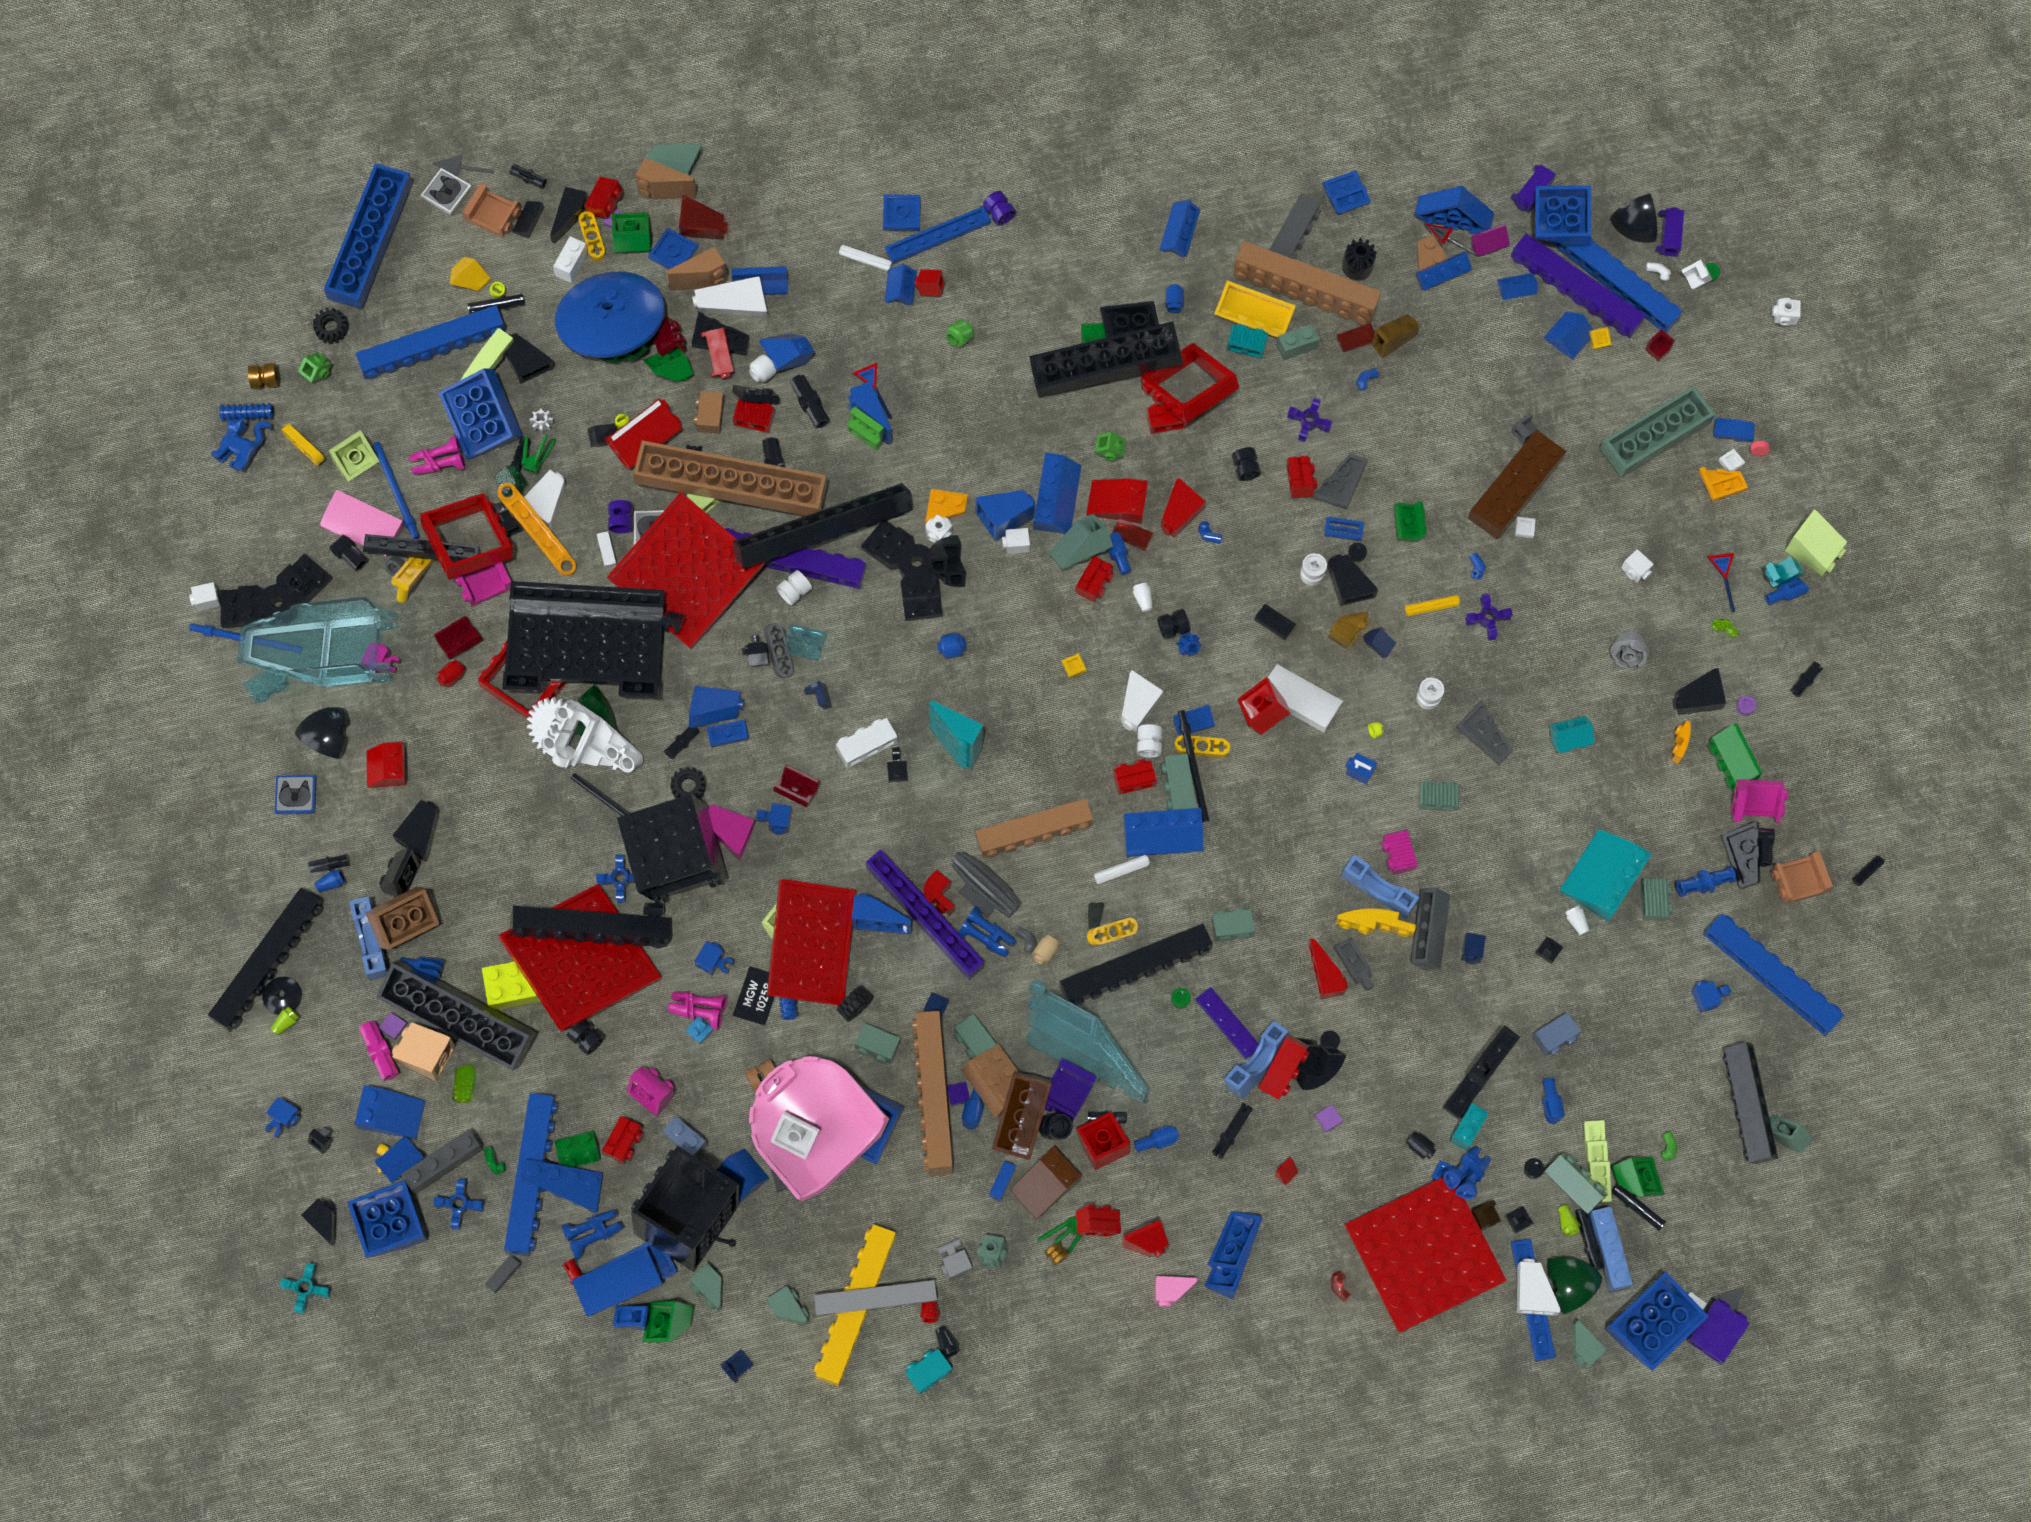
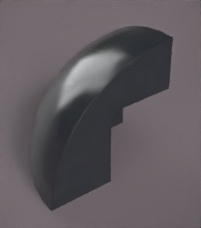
[1610,193,1657,243]
[928,535,966,587]
[295,707,346,759]
[1296,1038,1346,1091]

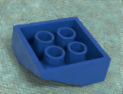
[1535,186,1591,245]
[347,1180,427,1258]

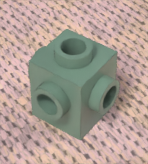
[977,1234,1007,1269]

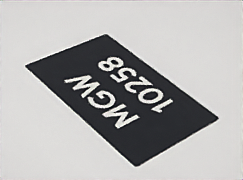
[733,966,775,1026]

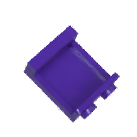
[1044,1058,1097,1121]
[1687,1299,1750,1365]

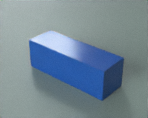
[989,1161,1016,1201]

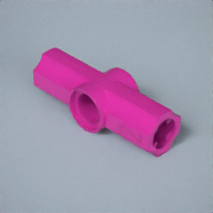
[359,1021,399,1081]

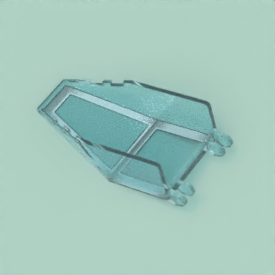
[237,597,395,687]
[1026,980,1150,1103]

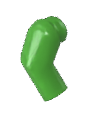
[1661,1131,1678,1161]

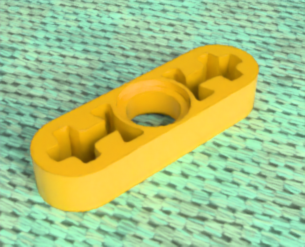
[578,211,606,262]
[281,423,325,466]
[1174,735,1230,758]
[1087,918,1138,946]

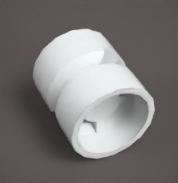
[1300,553,1327,586]
[776,570,812,606]
[1416,678,1444,710]
[1137,724,1162,758]

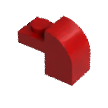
[924,869,955,916]

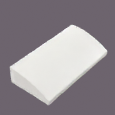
[1268,664,1343,733]

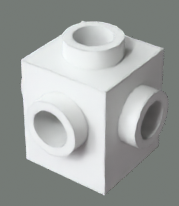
[1772,298,1801,326]
[925,514,953,543]

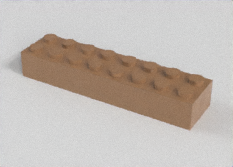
[1233,241,1381,326]
[912,1011,952,1177]

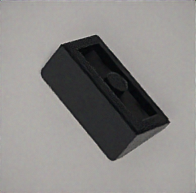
[512,201,544,238]

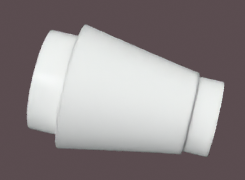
[1132,583,1153,612]
[1565,905,1589,935]

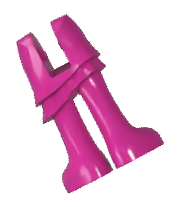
[408,435,466,475]
[667,991,727,1030]

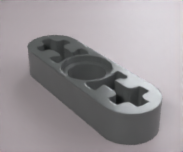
[764,623,793,678]

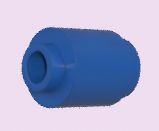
[1165,284,1184,313]

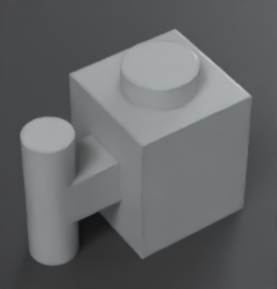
[937,1239,972,1281]

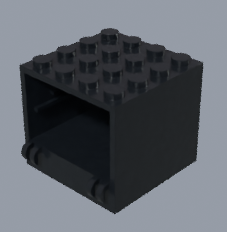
[617,794,727,905]
[631,1146,739,1272]

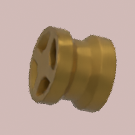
[1044,1242,1070,1266]

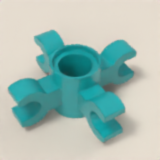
[280,1263,331,1314]

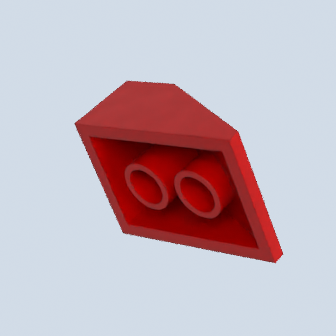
[1086,478,1148,524]

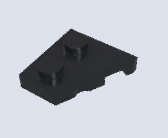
[732,385,779,403]

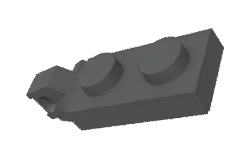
[1334,937,1374,991]

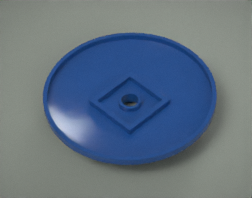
[555,272,665,358]

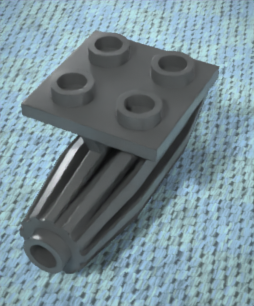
[951,851,1021,918]

